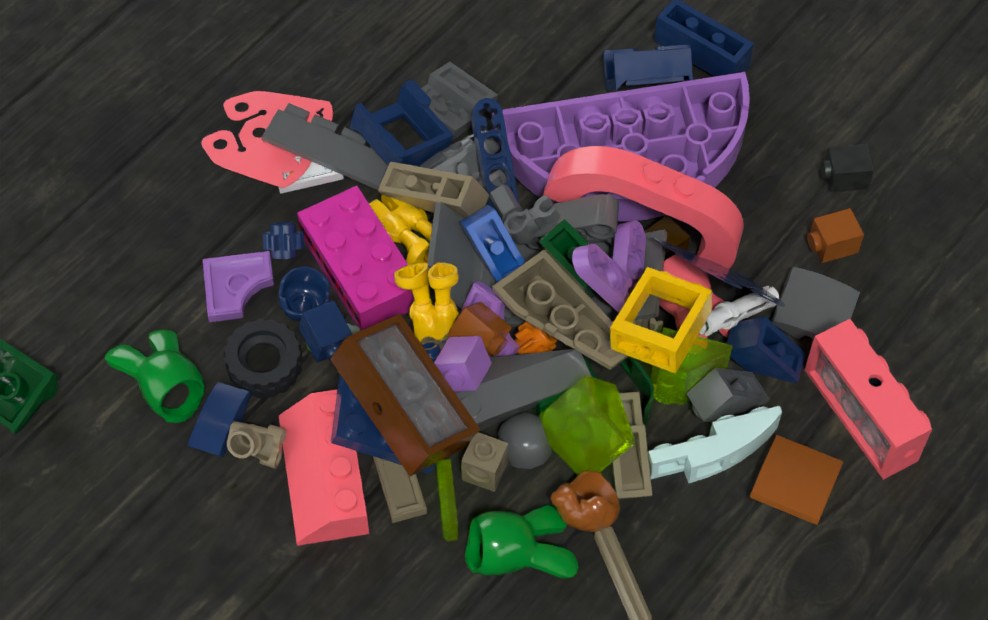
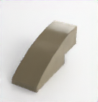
[602,392,652,499]

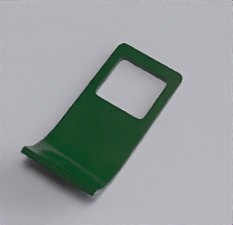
[619,356,654,427]

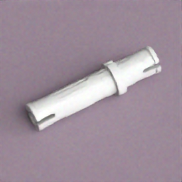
[700,286,779,336]

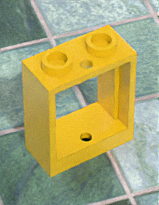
[610,267,712,374]

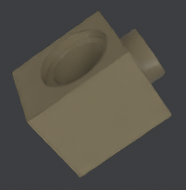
[461,432,508,492]

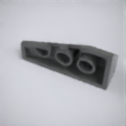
[454,349,593,431]

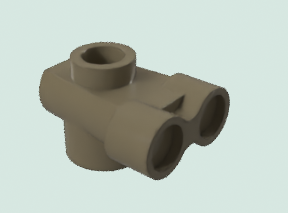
[226,421,287,469]

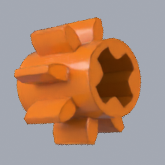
[515,321,557,354]

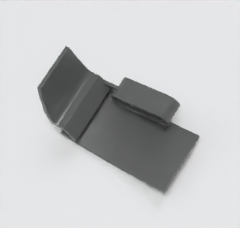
[427,194,667,327]

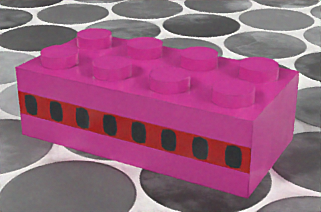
[297,186,414,331]

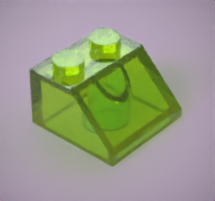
[651,327,733,406]
[539,375,636,475]

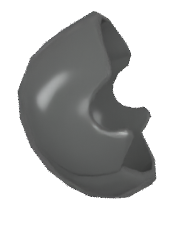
[498,412,553,469]

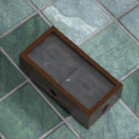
[330,314,481,476]

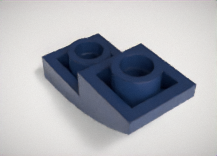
[187,382,251,457]

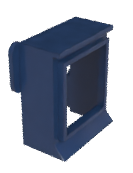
[603,44,693,90]
[350,80,453,167]

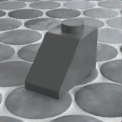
[686,367,770,422]

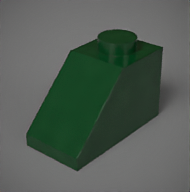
[539,219,598,299]

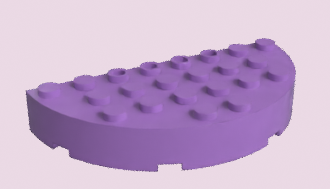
[492,72,750,221]

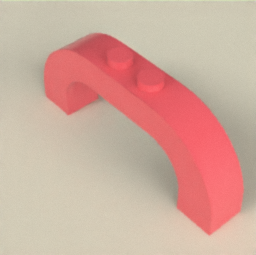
[542,146,744,269]

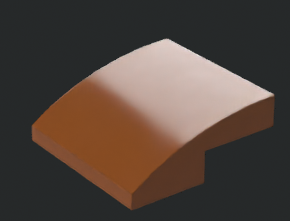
[750,435,843,525]

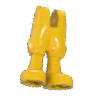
[369,194,433,265]
[394,263,459,342]

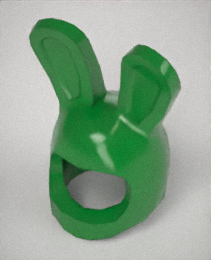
[104,329,204,423]
[465,505,578,579]

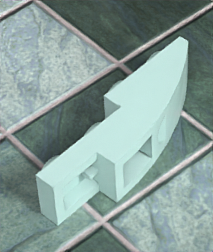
[648,406,782,483]

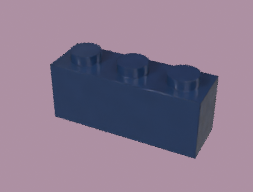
[654,0,754,77]

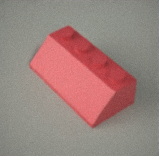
[279,389,369,546]

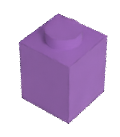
[434,336,492,391]

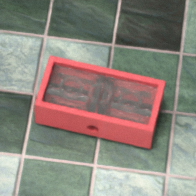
[804,319,932,480]

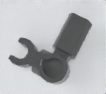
[489,185,561,244]

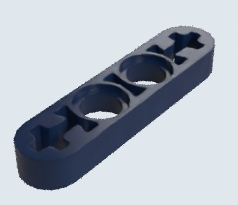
[471,98,520,224]

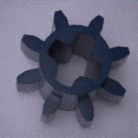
[262,222,304,259]

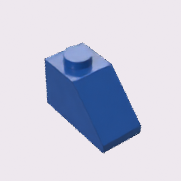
[459,205,525,283]

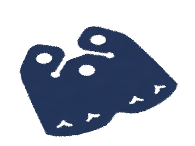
[652,237,785,307]

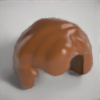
[551,470,620,532]

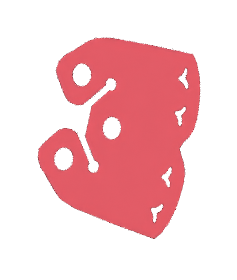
[201,91,333,188]

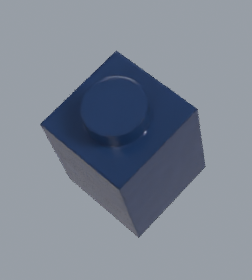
[299,301,353,363]

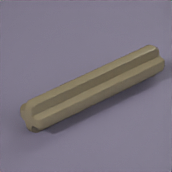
[594,526,652,620]

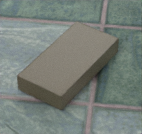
[373,456,427,523]

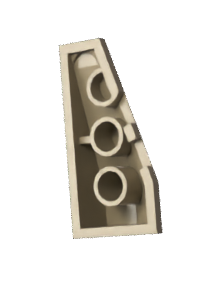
[492,250,628,370]

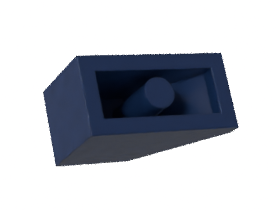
[724,316,806,383]

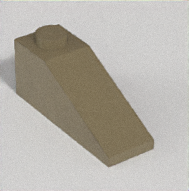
[378,162,490,218]

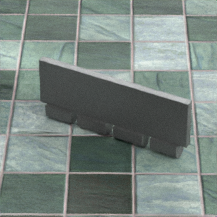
[262,103,388,190]

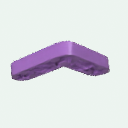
[572,220,646,312]

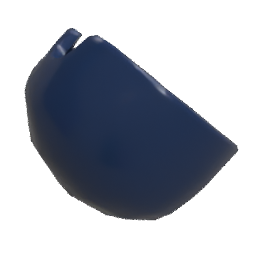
[278,266,330,321]

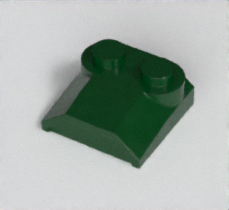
[0,339,59,434]

